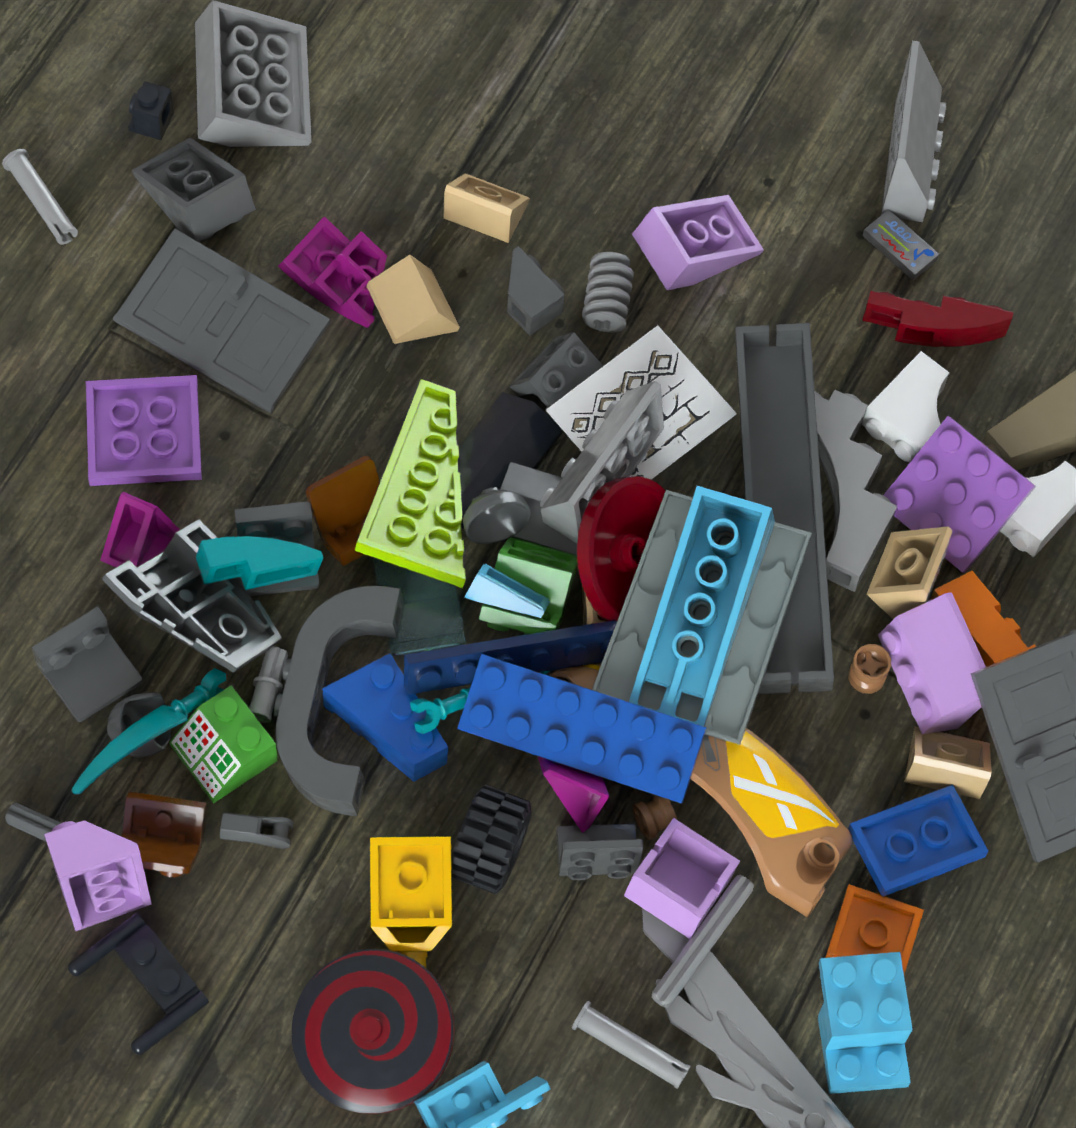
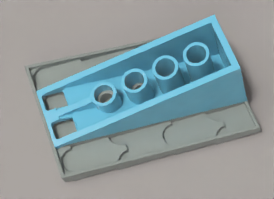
[592,486,812,745]

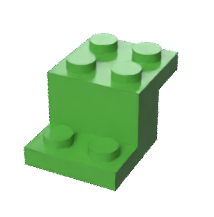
[479,537,578,635]

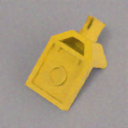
[370,836,452,968]

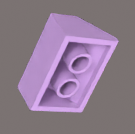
[878,593,986,734]

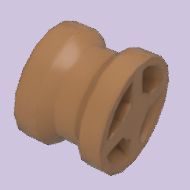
[633,795,677,840]

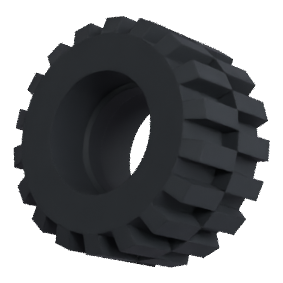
[451,785,532,894]

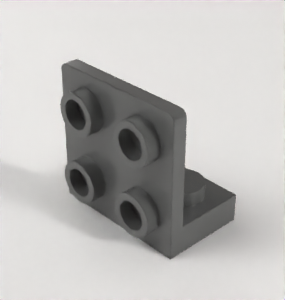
[509,332,603,408]
[235,501,319,596]
[32,606,142,722]
[556,824,643,880]

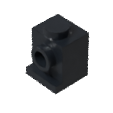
[128,81,174,140]

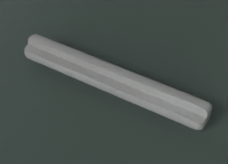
[651,875,754,1008]

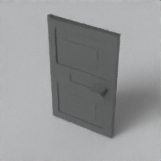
[113,229,331,413]
[970,630,1076,863]

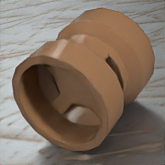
[848,644,891,694]

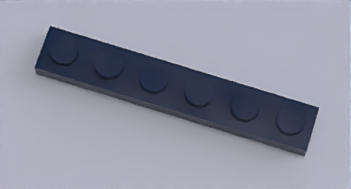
[404,620,617,695]

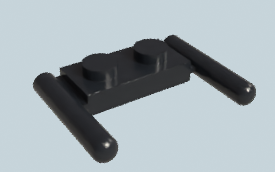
[68,913,209,1055]

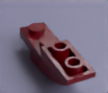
[862,291,1014,347]

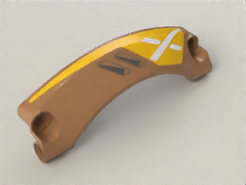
[549,663,852,918]

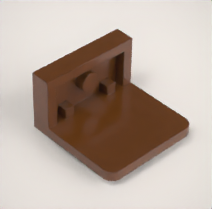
[306,456,380,566]
[121,791,207,877]

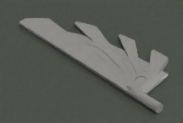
[642,908,854,1128]

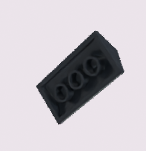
[458,392,563,529]

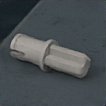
[249,646,288,723]

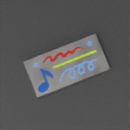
[863,209,939,281]

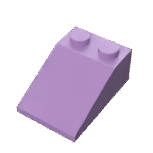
[632,195,764,290]

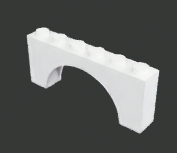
[862,351,1076,557]

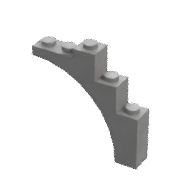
[814,390,897,592]

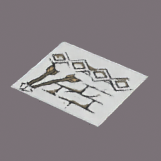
[546,325,737,479]

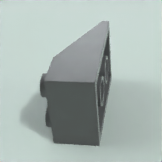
[132,137,256,242]

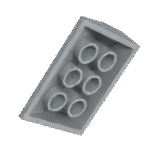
[195,0,312,147]
[881,40,946,222]
[540,381,664,543]

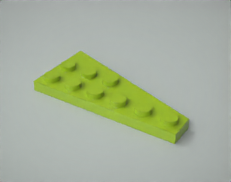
[355,379,466,588]

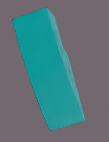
[196,536,324,590]

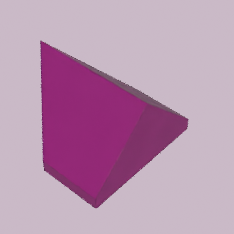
[100,492,180,568]
[538,756,609,833]

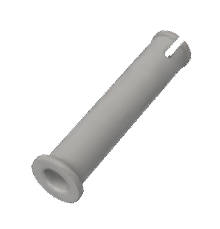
[2,149,78,245]
[572,1001,691,1089]

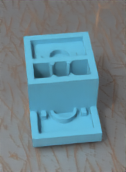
[818,952,912,1094]

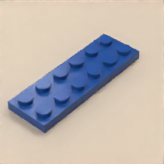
[457,654,707,803]

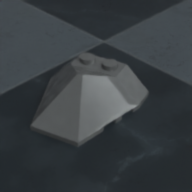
[102,520,282,673]

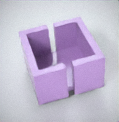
[624,818,740,939]

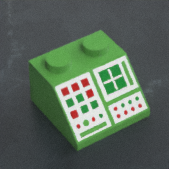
[169,685,278,804]

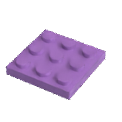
[86,375,202,486]
[883,416,1036,573]

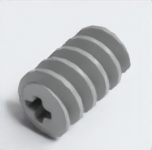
[582,252,634,333]

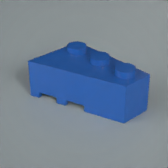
[322,653,448,782]

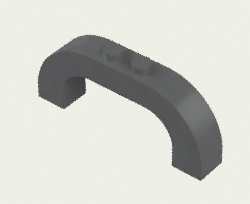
[274,586,405,816]

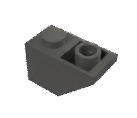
[507,246,565,336]

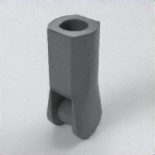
[220,812,294,849]

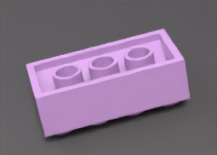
[44,821,152,931]

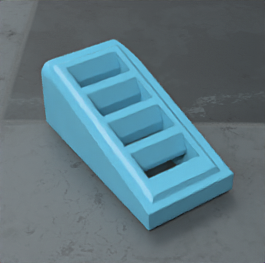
[465,564,550,618]

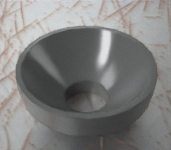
[463,487,531,544]

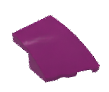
[278,216,387,328]

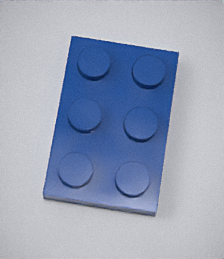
[848,785,988,897]

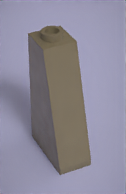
[983,370,1076,470]

